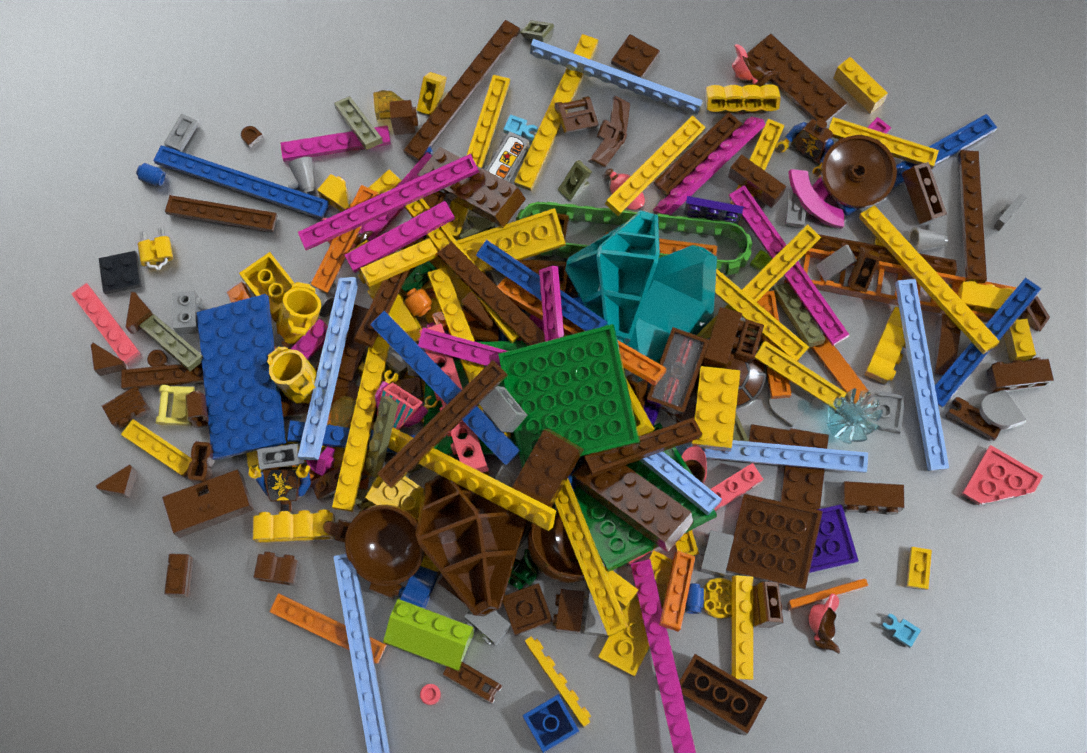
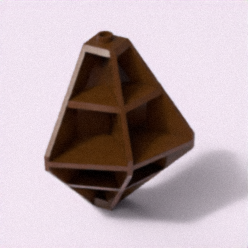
[416,475,526,616]

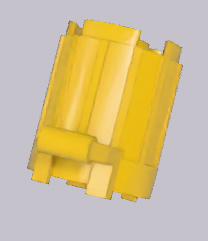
[276,282,321,345]
[267,346,317,404]

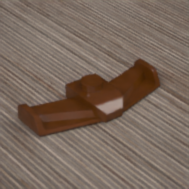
[588,96,630,168]

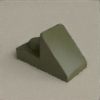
[520,20,554,44]
[558,160,592,201]
[459,215,495,239]

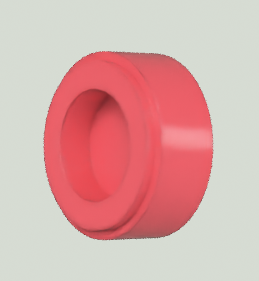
[420,684,441,705]

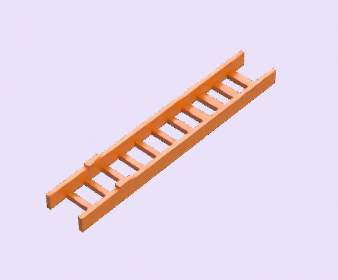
[784,248,1016,323]

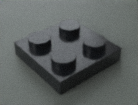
[98,251,142,295]

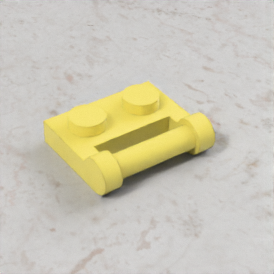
[155,385,195,426]

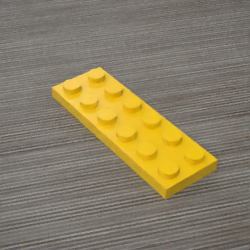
[598,550,673,677]

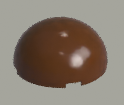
[345,504,425,586]
[528,507,603,583]

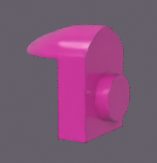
[306,447,335,476]

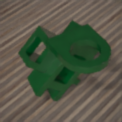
[508,549,539,590]

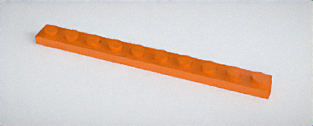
[497,277,667,386]

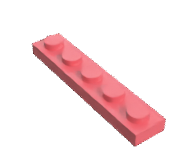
[71,283,141,364]

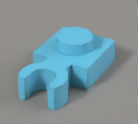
[503,114,538,140]
[881,614,921,648]

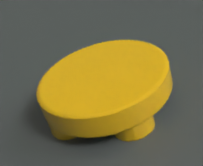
[703,578,732,619]

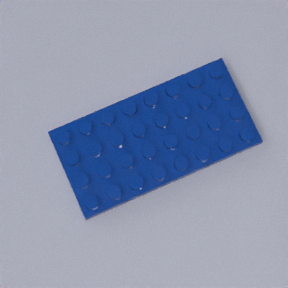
[197,294,286,460]

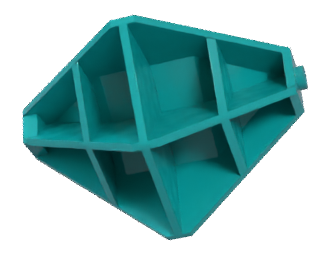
[565,210,660,345]
[627,245,717,367]

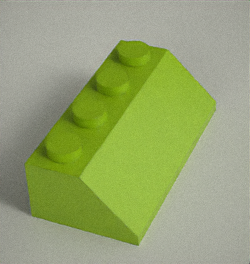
[383,599,474,671]

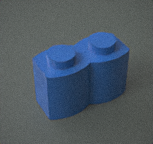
[398,566,439,609]

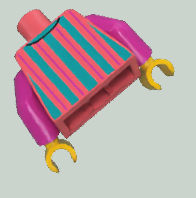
[375,370,438,430]

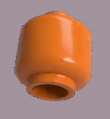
[404,288,432,317]

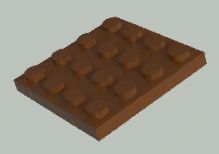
[726,494,823,590]

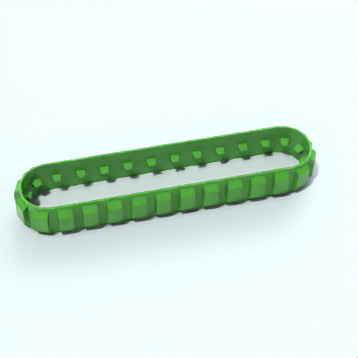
[516,201,752,276]

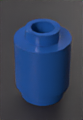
[136,163,166,186]
[685,583,704,614]

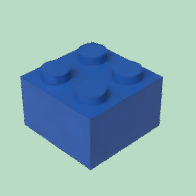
[522,694,579,753]

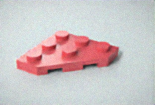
[961,445,1043,505]

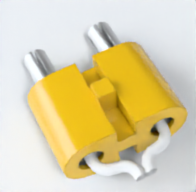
[137,227,173,270]

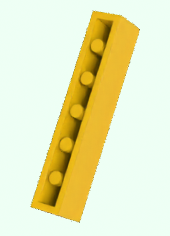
[348,240,422,344]

